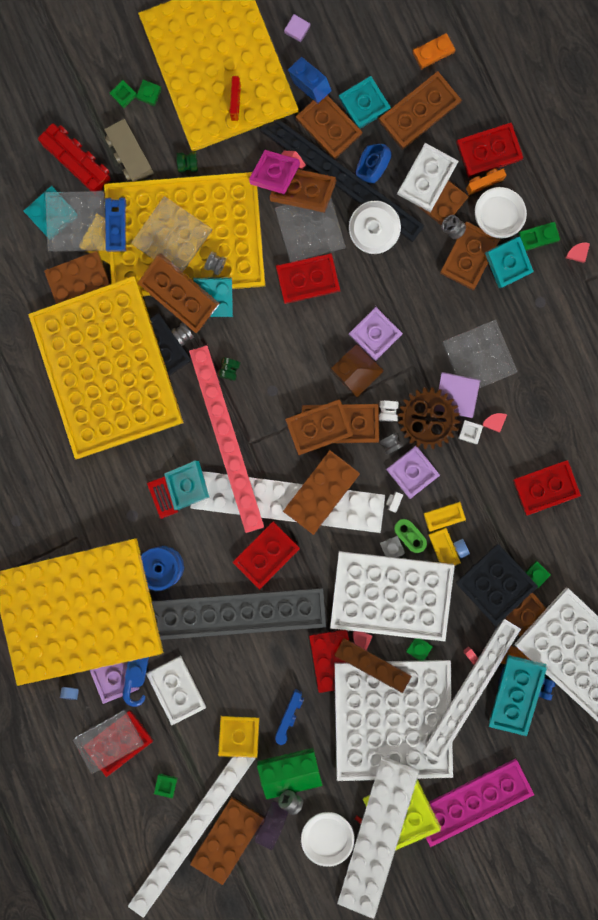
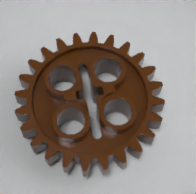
[398,387,461,449]

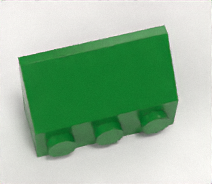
[257,748,323,799]

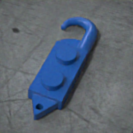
[123,657,149,707]

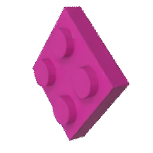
[249,150,300,194]

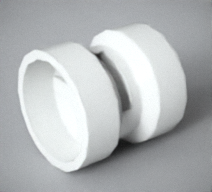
[379,401,399,422]

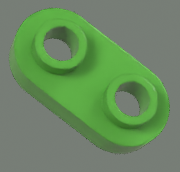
[394,519,427,553]

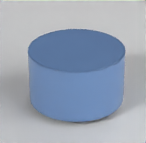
[454,539,470,558]
[60,687,79,700]

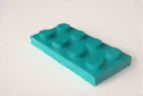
[489,655,547,736]

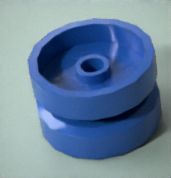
[141,546,184,591]

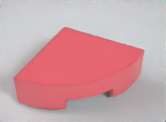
[281,151,306,170]
[566,243,590,263]
[482,413,507,432]
[353,631,372,650]
[463,646,478,665]

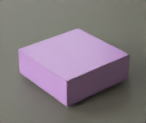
[284,15,310,42]

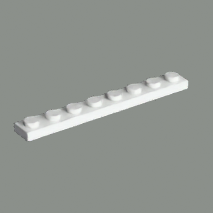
[422,619,521,763]

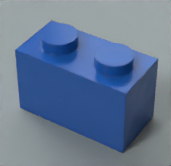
[288,57,332,103]

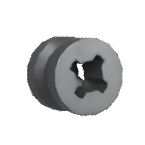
[442,215,466,239]
[204,251,227,275]
[171,322,194,346]
[379,433,403,455]
[278,790,303,815]

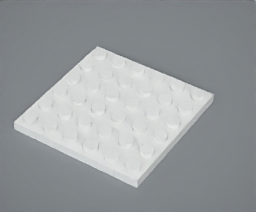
[334,660,453,781]

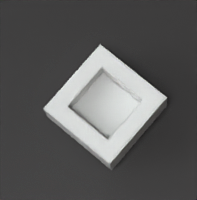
[458,420,483,444]
[386,492,403,513]

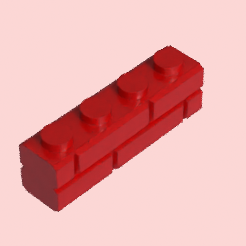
[38,123,111,195]

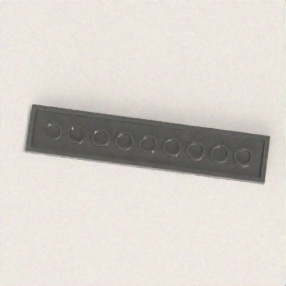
[151,588,326,640]

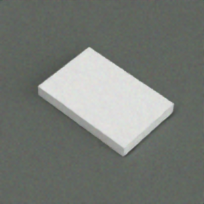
[397,143,458,212]
[146,656,206,725]

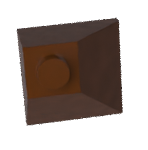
[330,344,384,397]

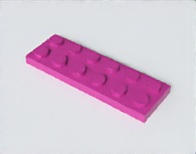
[426,758,534,847]

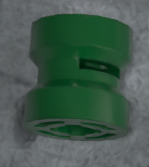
[177,152,198,172]
[217,357,241,381]

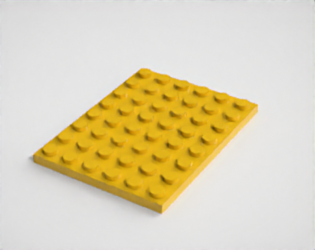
[139,0,299,152]
[104,172,265,296]
[28,276,184,459]
[0,538,163,686]

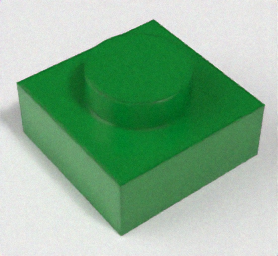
[110,80,137,109]
[136,80,161,106]
[538,222,560,246]
[518,227,543,251]
[525,561,551,589]
[406,638,433,661]
[154,773,178,799]

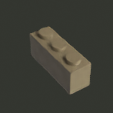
[104,119,154,182]

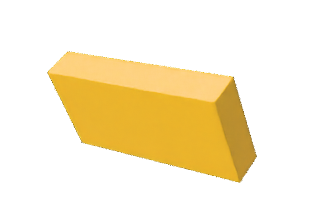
[423,502,466,532]
[428,527,461,565]

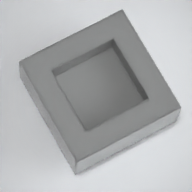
[380,536,405,558]

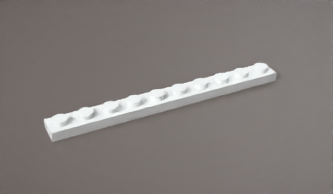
[128,757,255,918]

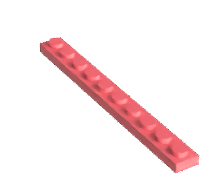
[189,345,264,533]

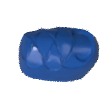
[356,144,392,183]

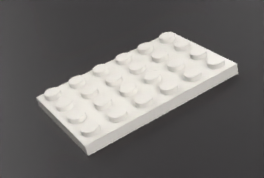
[330,551,455,641]
[514,587,598,722]

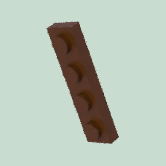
[334,638,412,693]

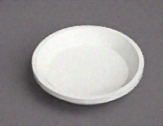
[475,187,527,238]
[349,201,401,254]
[301,812,354,866]

